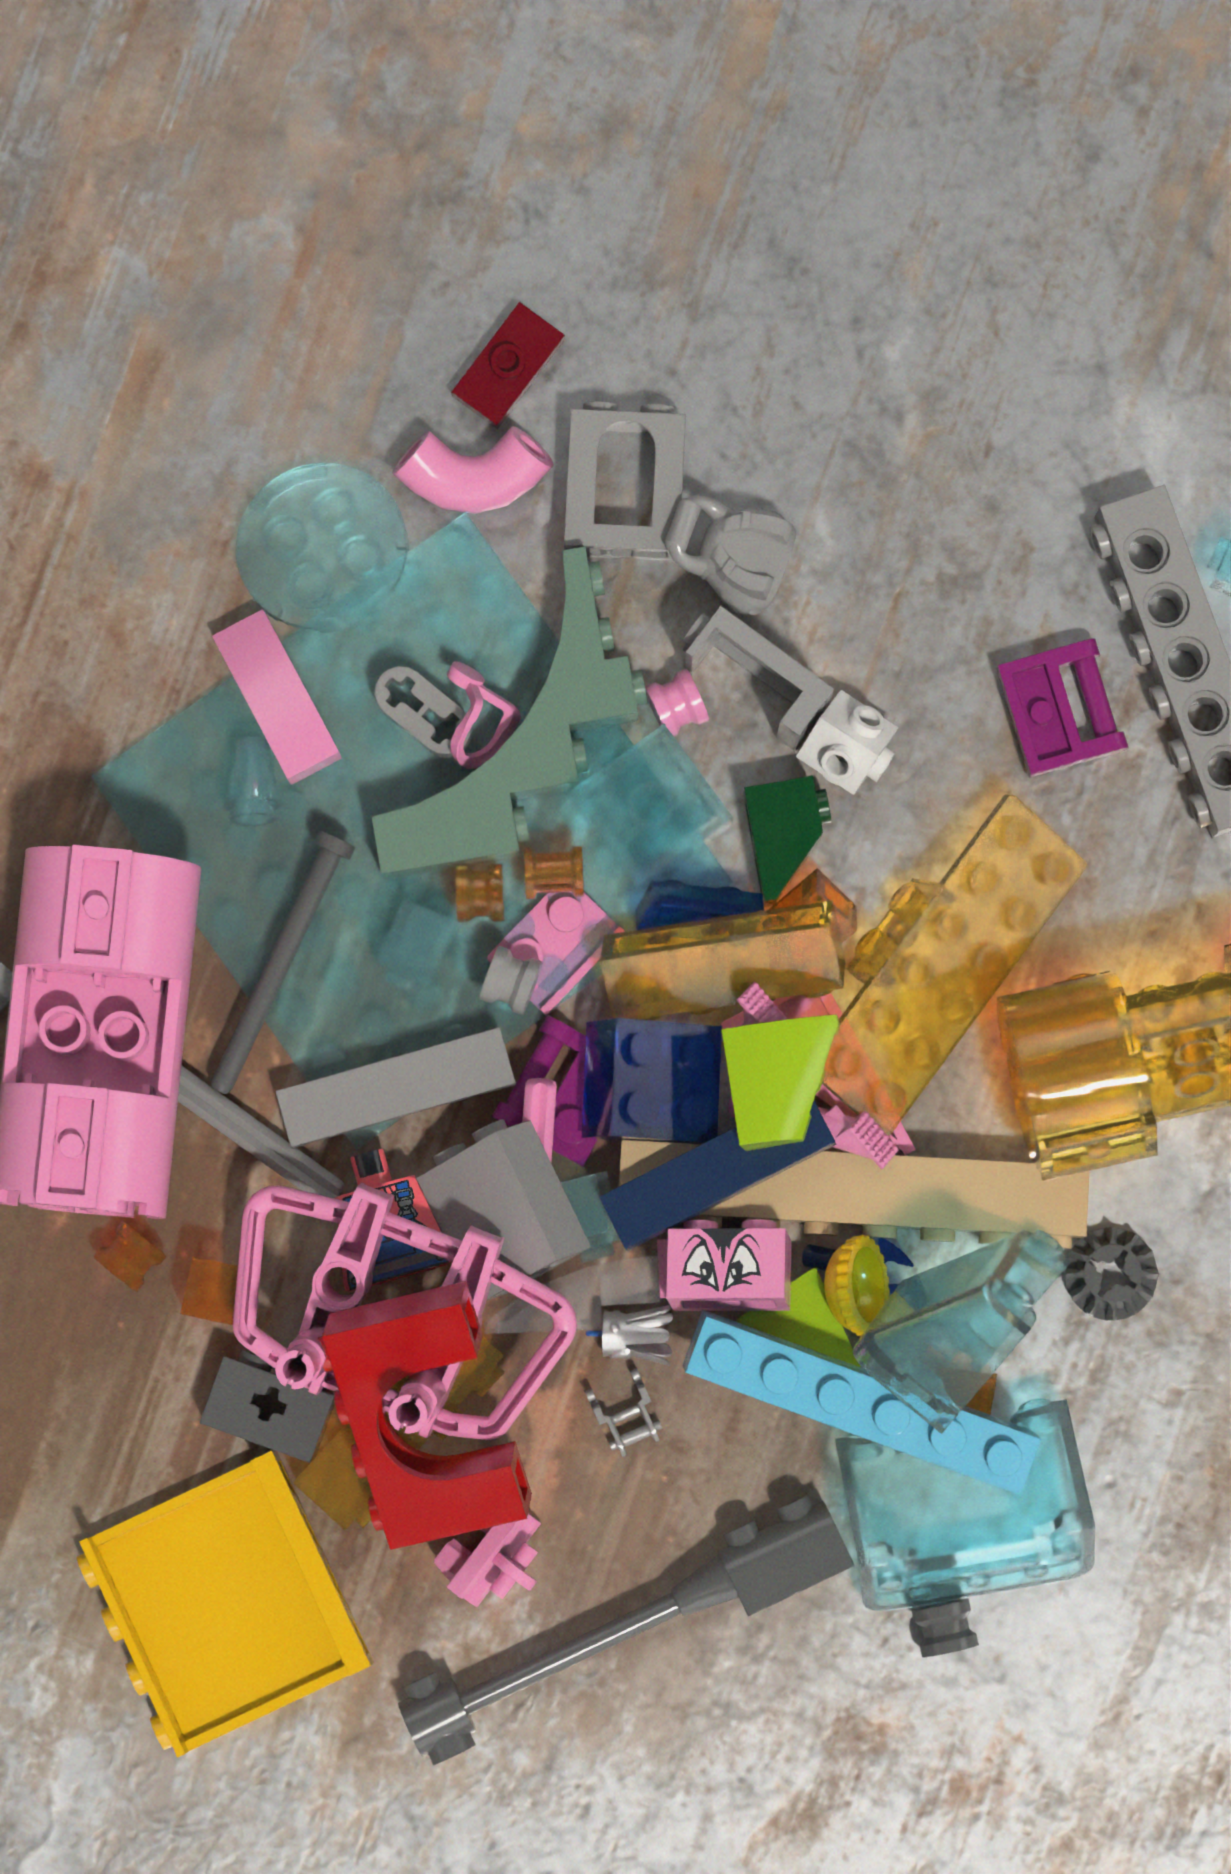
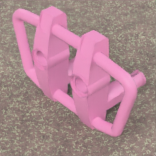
[233,1183,577,1440]

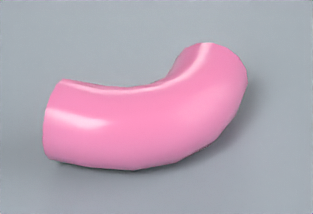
[392,426,554,514]

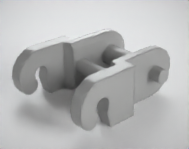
[585,1368,662,1457]

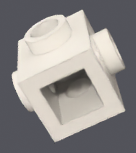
[796,690,899,795]

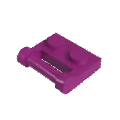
[996,638,1129,778]
[491,1015,638,1167]

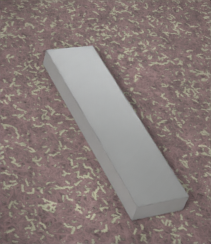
[275,1027,516,1148]

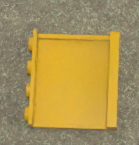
[76,1450,374,1758]

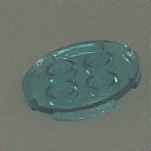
[236,463,409,633]

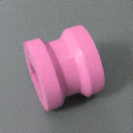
[645,668,709,739]

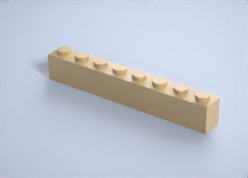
[619,1140,1090,1249]

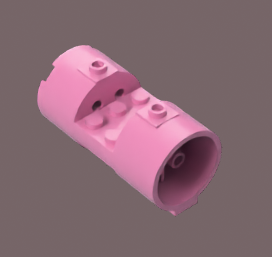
[0,845,202,1219]

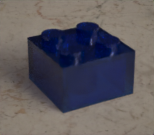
[581,1018,722,1144]

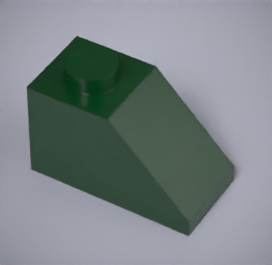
[743,775,831,907]

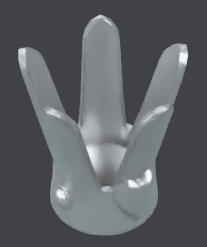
[586,1305,673,1366]

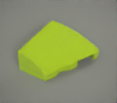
[721,1015,840,1151]

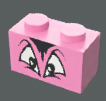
[666,1220,791,1311]

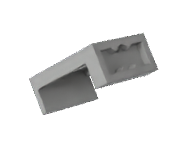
[564,401,686,561]
[683,606,834,752]

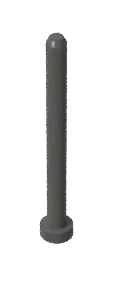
[211,830,356,1094]

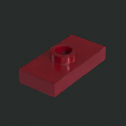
[451,302,565,429]

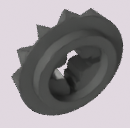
[1064,1227,1159,1321]

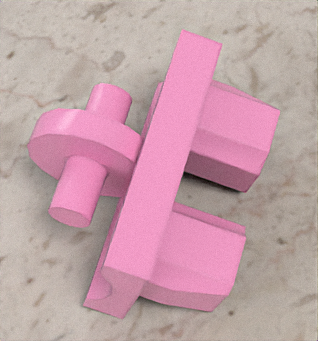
[434,1513,541,1607]

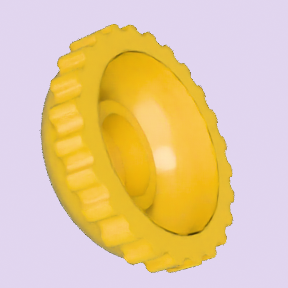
[824,1235,890,1336]

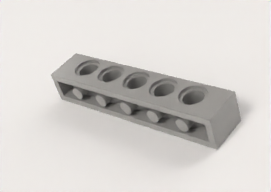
[1090,484,1231,838]

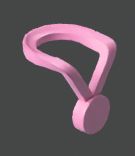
[446,662,521,769]

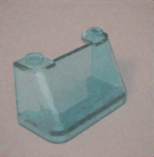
[853,1230,1070,1434]
[835,1398,1095,1611]

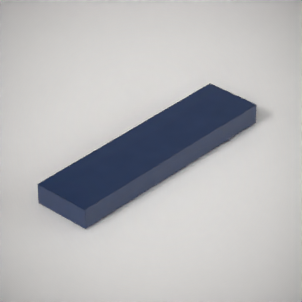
[599,1101,837,1251]

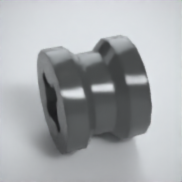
[912,1598,979,1657]

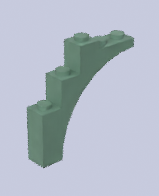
[372,546,647,880]

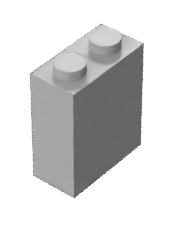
[416,1119,591,1301]

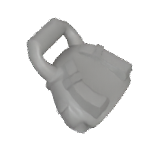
[664,495,796,615]

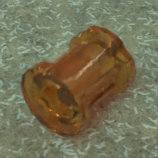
[524,846,584,899]

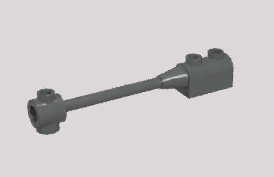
[398,1495,855,1765]

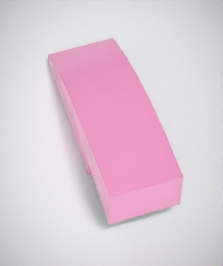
[212,609,342,785]

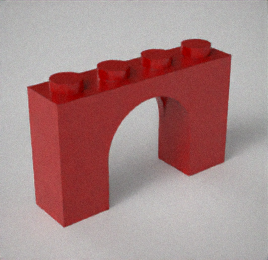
[318,1281,532,1550]

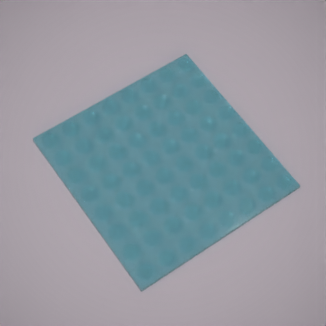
[91,512,733,1150]

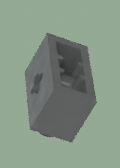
[200,1350,335,1463]

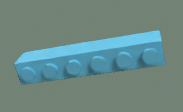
[682,1310,1042,1495]

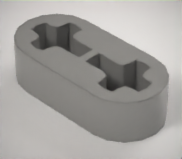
[375,666,472,758]

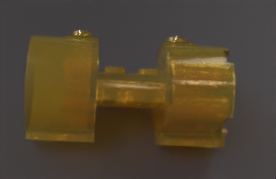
[997,944,1231,1181]

